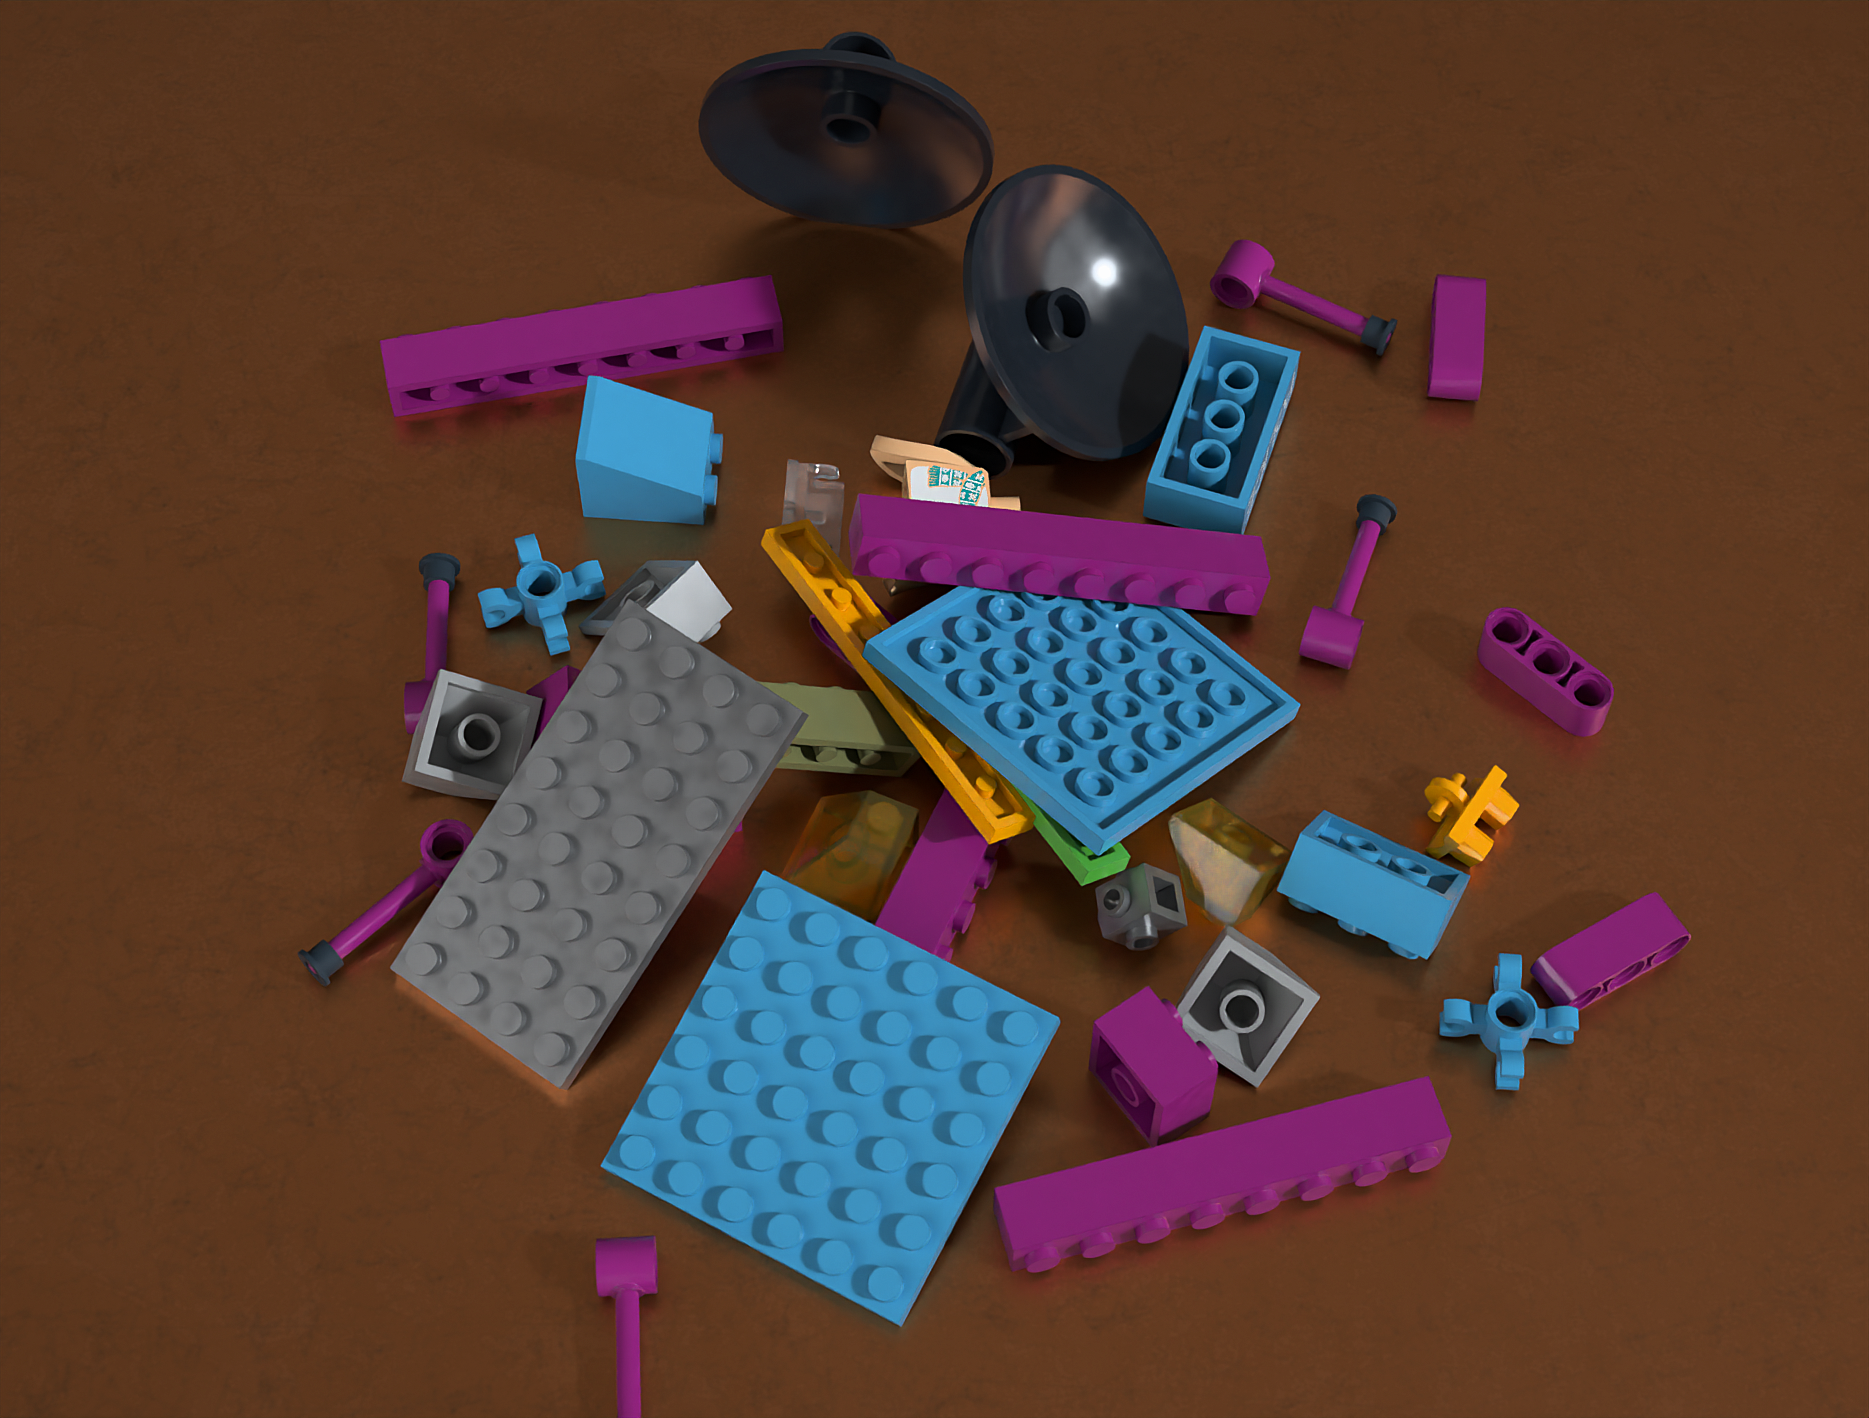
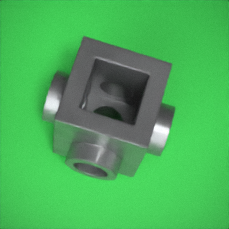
[1095,863,1188,951]

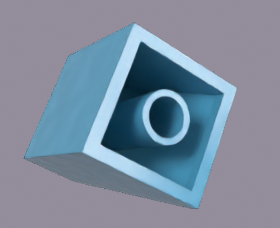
[575,375,723,525]

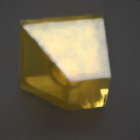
[780,790,919,925]
[1168,798,1293,927]

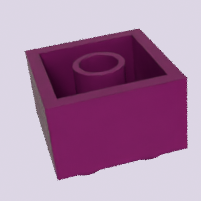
[1088,986,1218,1147]

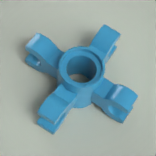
[478,533,606,656]
[1439,953,1579,1091]

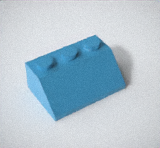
[1277,810,1471,959]

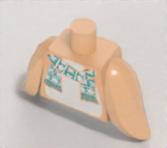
[870,435,1021,597]

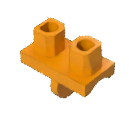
[1424,765,1520,867]

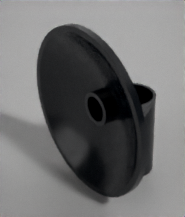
[698,32,995,229]
[934,164,1189,480]

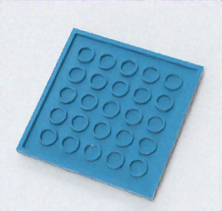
[862,586,1301,856]
[601,870,1061,1327]

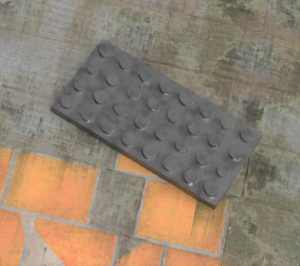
[390,599,809,1090]

